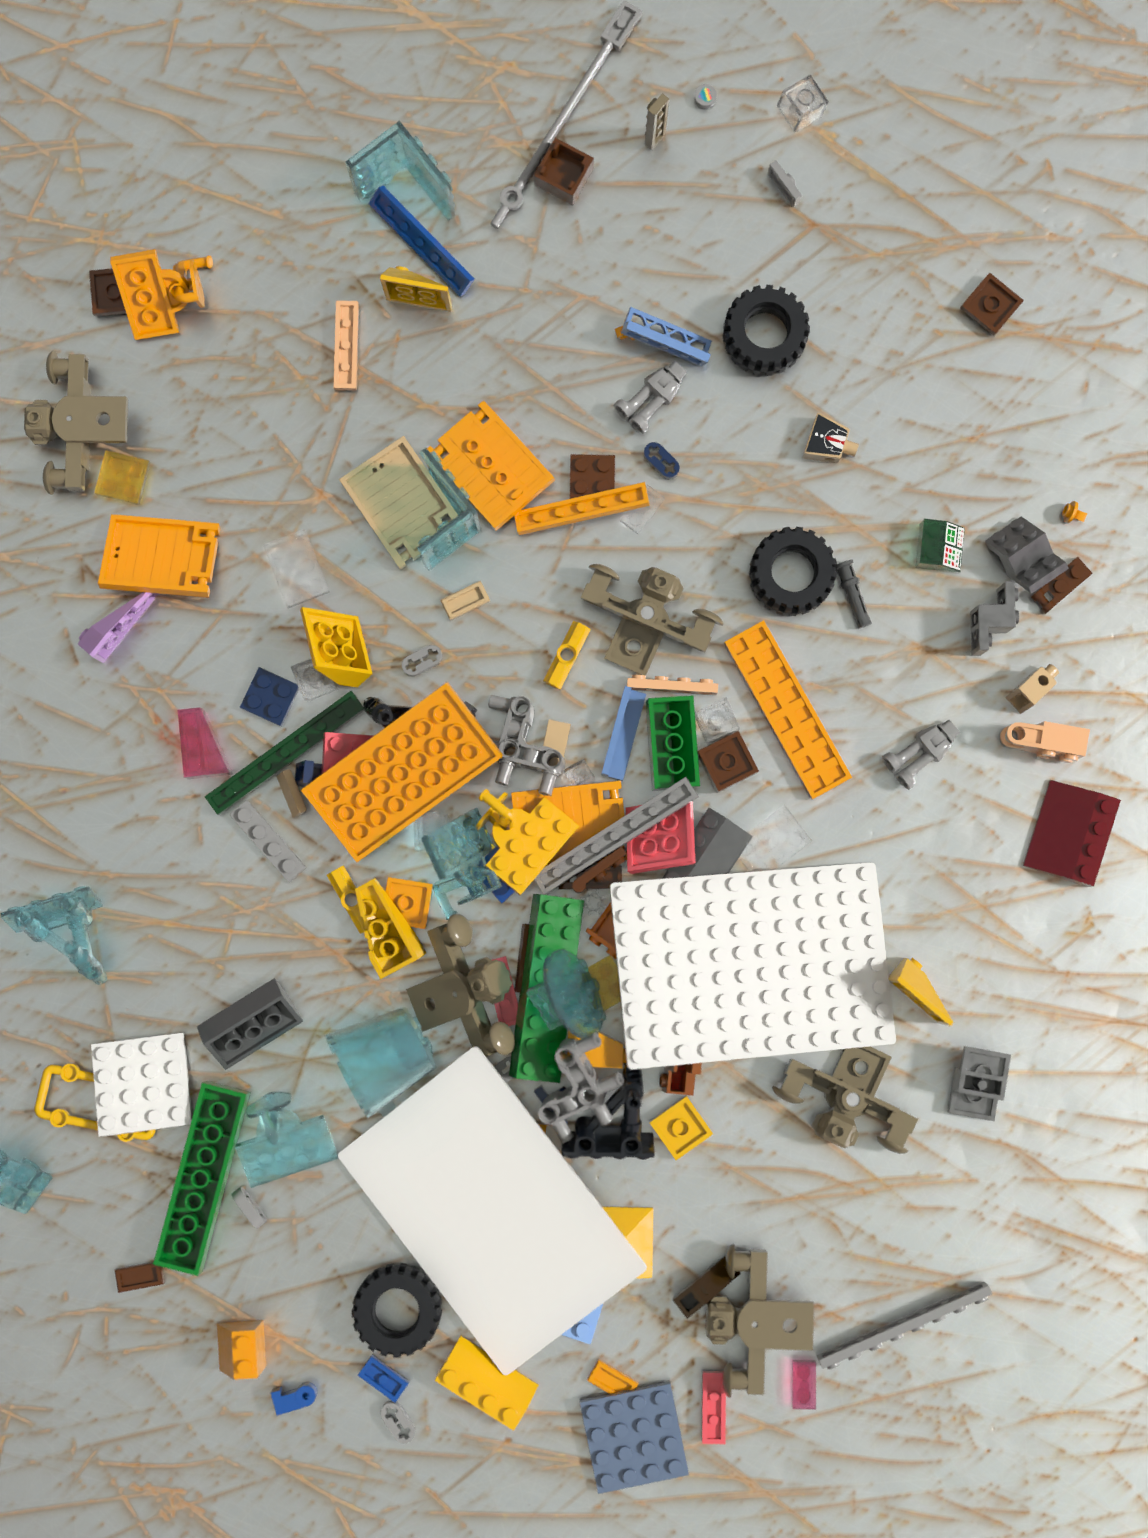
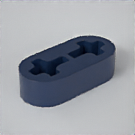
[644,442,680,480]

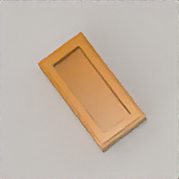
[587,1359,639,1394]

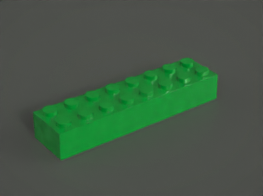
[509,894,584,1083]
[153,1081,251,1276]

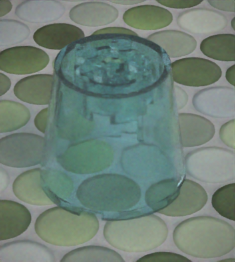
[325,1007,436,1118]

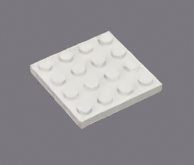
[91,1033,192,1137]

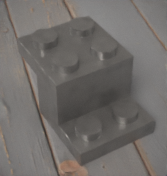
[985,516,1069,594]
[970,582,1019,656]
[948,1046,1011,1121]

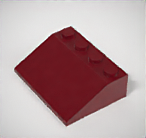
[1023,780,1121,887]

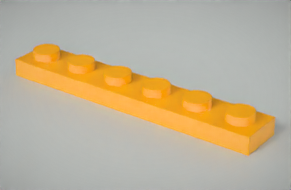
[514,482,650,535]

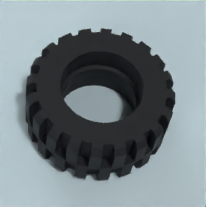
[723,284,810,376]
[749,526,837,616]
[352,1263,442,1358]

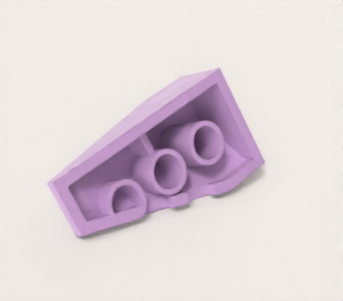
[78,592,159,663]

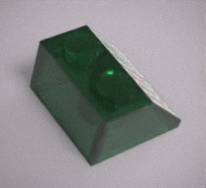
[915,519,965,573]

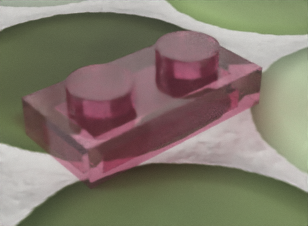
[792,1360,816,1409]

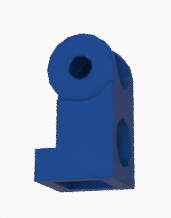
[271,1382,317,1416]

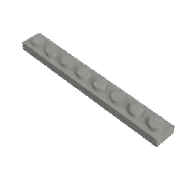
[534,777,699,895]
[817,1282,992,1369]

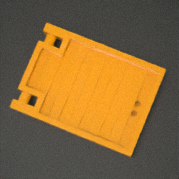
[425,400,555,531]
[98,514,220,598]
[511,780,627,867]

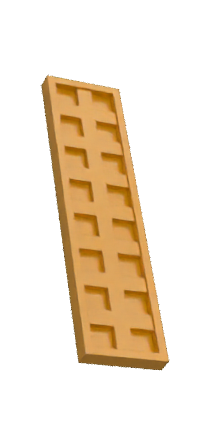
[724,620,852,800]

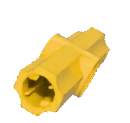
[543,621,591,690]
[327,865,365,934]

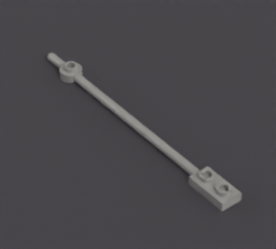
[490,0,642,228]

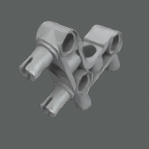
[488,695,565,796]
[538,1032,624,1143]

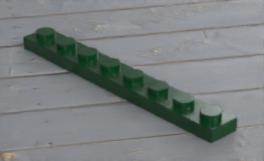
[204,691,364,815]

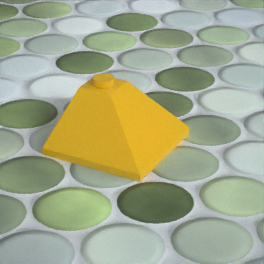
[380,266,452,312]
[300,607,372,688]
[888,958,954,1026]
[601,1206,653,1279]

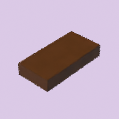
[114,1262,165,1293]

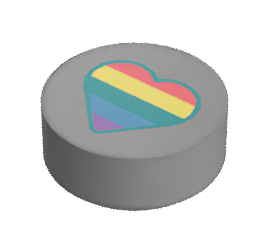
[694,84,717,109]

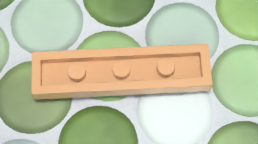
[334,301,359,391]
[627,675,718,695]

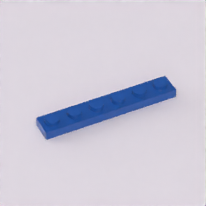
[368,186,475,297]

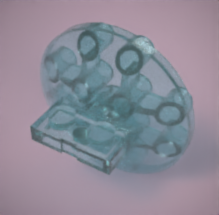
[526,949,606,1039]

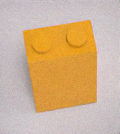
[567,1017,627,1068]
[217,1320,266,1380]

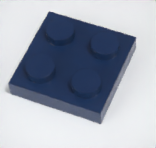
[240,667,301,727]

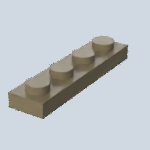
[645,93,669,150]

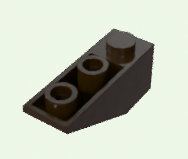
[673,1256,741,1319]

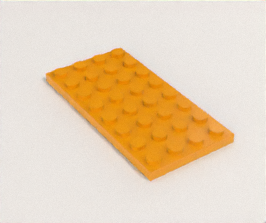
[301,681,503,863]

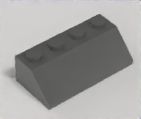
[662,808,753,879]
[197,978,303,1070]

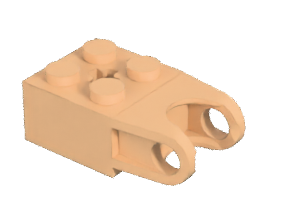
[1000,721,1090,763]

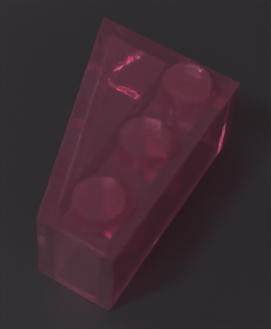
[178,707,234,779]

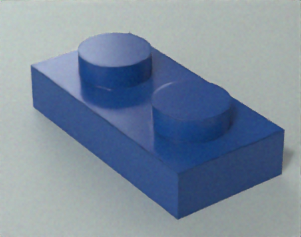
[358,1355,409,1403]

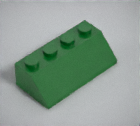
[646,695,700,791]

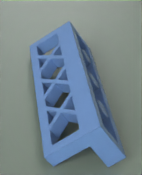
[621,307,712,367]
[601,686,646,781]

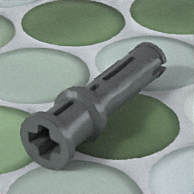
[835,559,872,629]

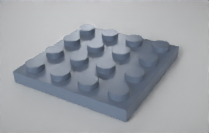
[580,1381,689,1494]

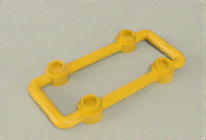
[34,1064,156,1142]

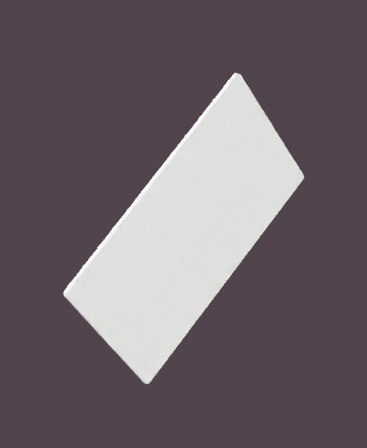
[610,862,896,1069]
[338,1046,647,1375]

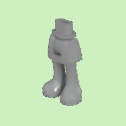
[614,361,687,434]
[882,720,960,790]

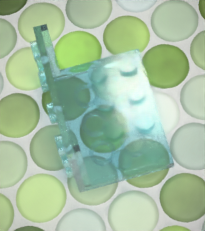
[345,121,456,221]
[417,448,481,571]

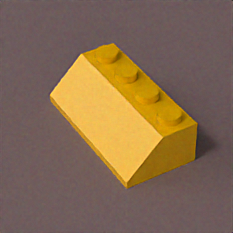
[435,1335,539,1431]

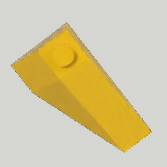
[355,878,426,979]

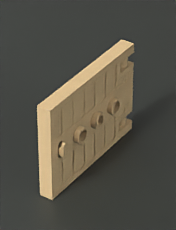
[339,436,465,570]

